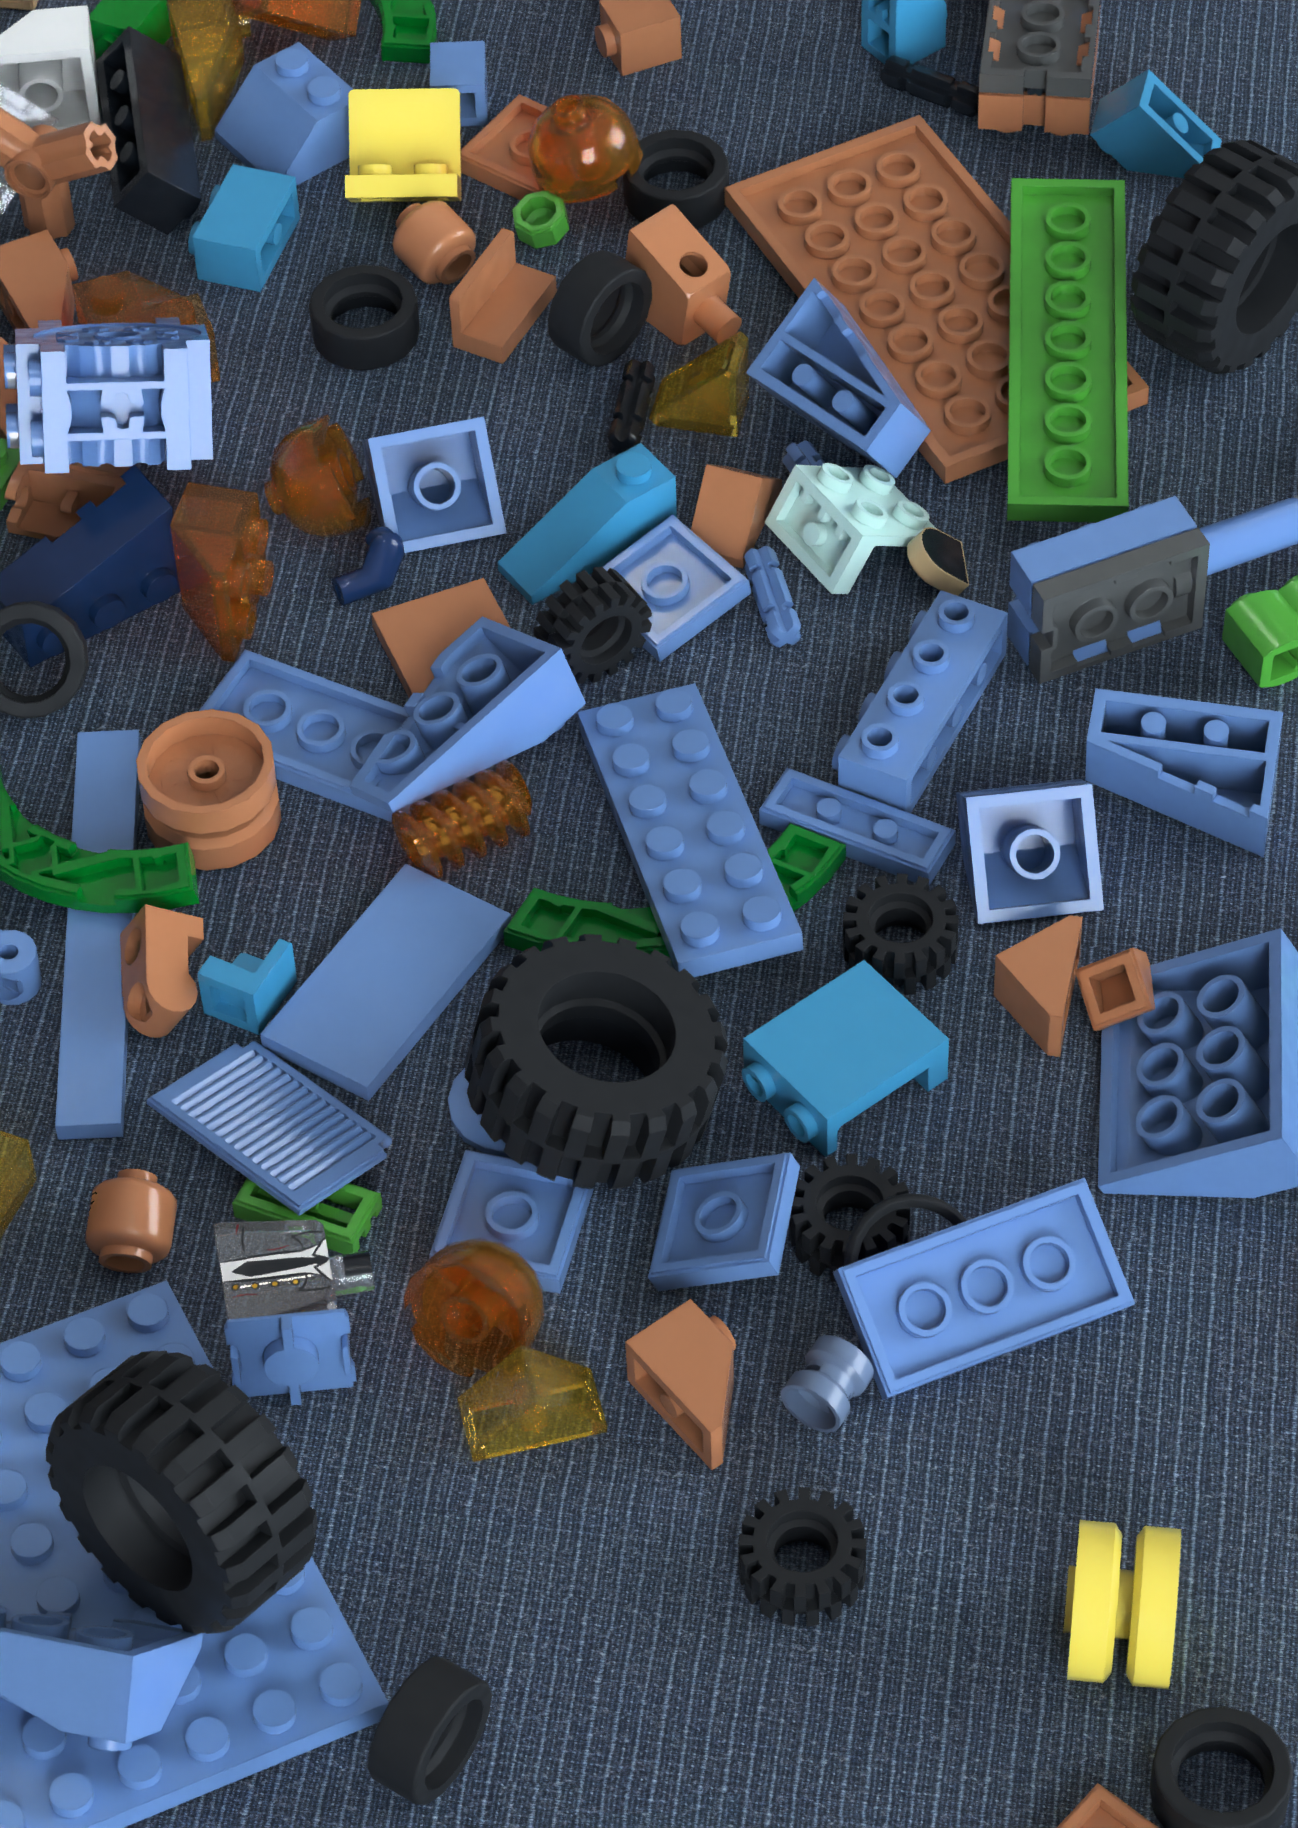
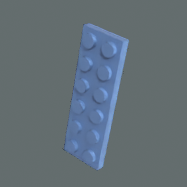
[577,683,803,978]

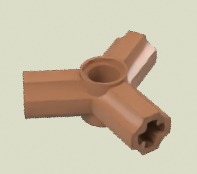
[0,107,118,239]

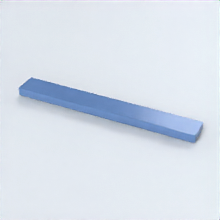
[55,730,141,1140]

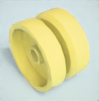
[1063,1520,1181,1689]

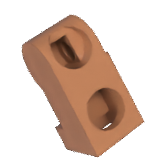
[120,904,204,1038]

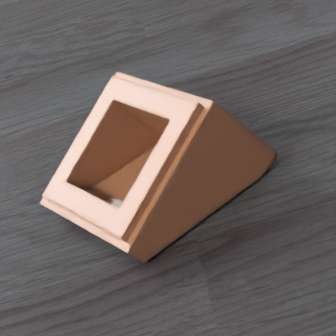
[1074,947,1155,1032]

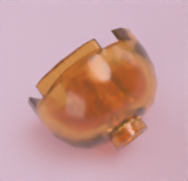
[527,94,643,203]
[264,415,371,538]
[404,1238,544,1378]

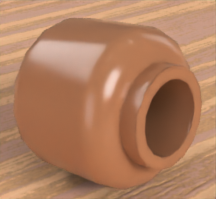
[392,201,476,284]
[85,1169,177,1273]

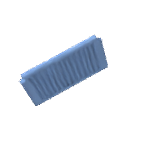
[147,1041,392,1216]

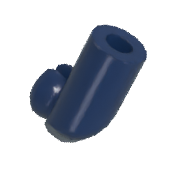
[332,526,405,606]

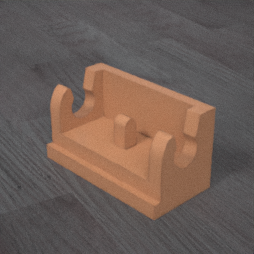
[5,461,130,542]

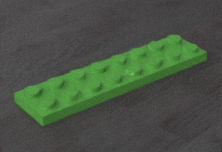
[1007,178,1129,522]

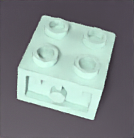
[764,463,937,594]

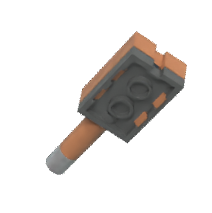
[978,0,1100,136]

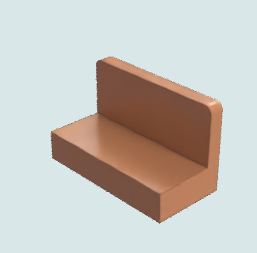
[449,228,557,364]

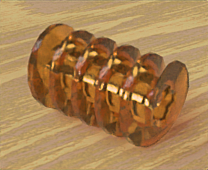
[392,760,532,879]

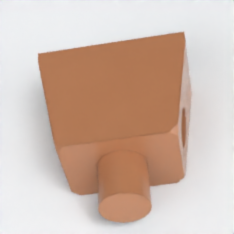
[625,203,742,345]

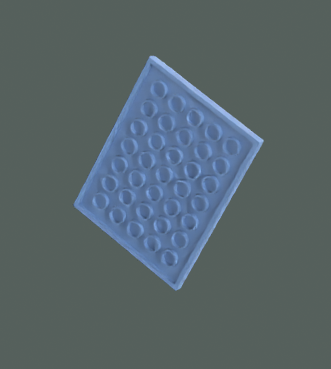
[0,1280,389,1828]

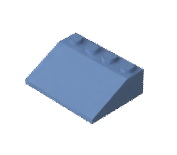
[1098,928,1298,1198]

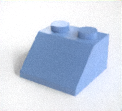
[214,42,353,186]
[362,416,507,553]
[956,779,1104,924]

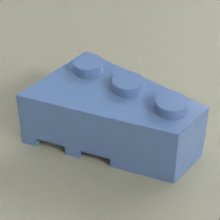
[745,278,931,478]
[1085,688,1283,858]

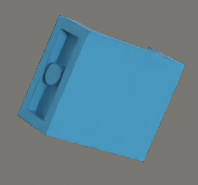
[742,960,949,1157]

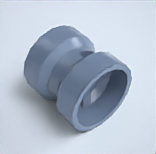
[781,1335,874,1433]

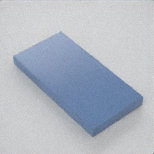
[199,649,417,826]
[260,863,511,1101]
[833,1177,1135,1400]

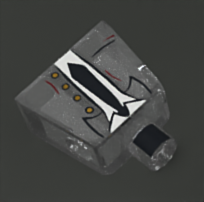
[213,1220,375,1319]

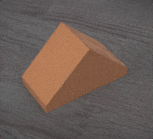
[691,464,782,569]
[994,915,1083,1057]

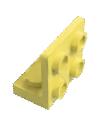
[345,88,462,202]

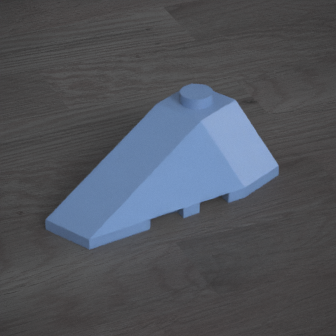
[349,616,586,812]
[0,1606,203,1751]

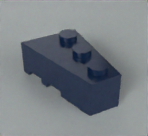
[0,465,185,668]

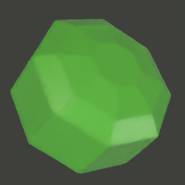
[512,190,569,249]

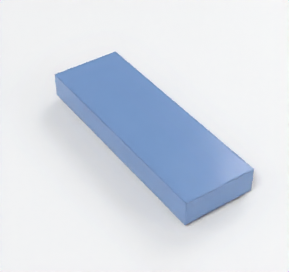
[759,767,956,886]

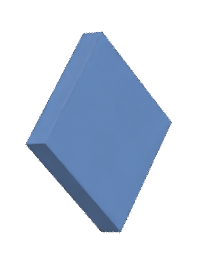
[590,514,751,662]
[429,1150,594,1294]
[648,1152,800,1291]

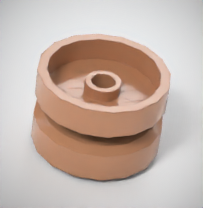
[136,709,282,871]

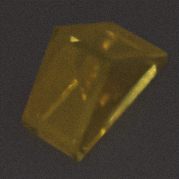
[649,331,749,437]
[457,1345,607,1462]

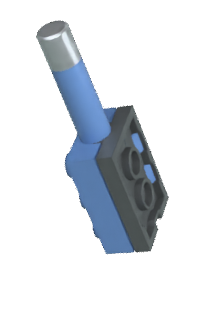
[1007,495,1298,684]

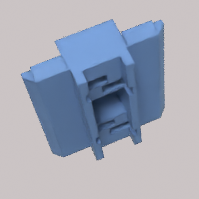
[224,1308,357,1406]

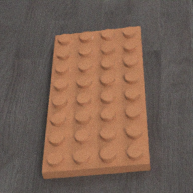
[724,115,1149,484]

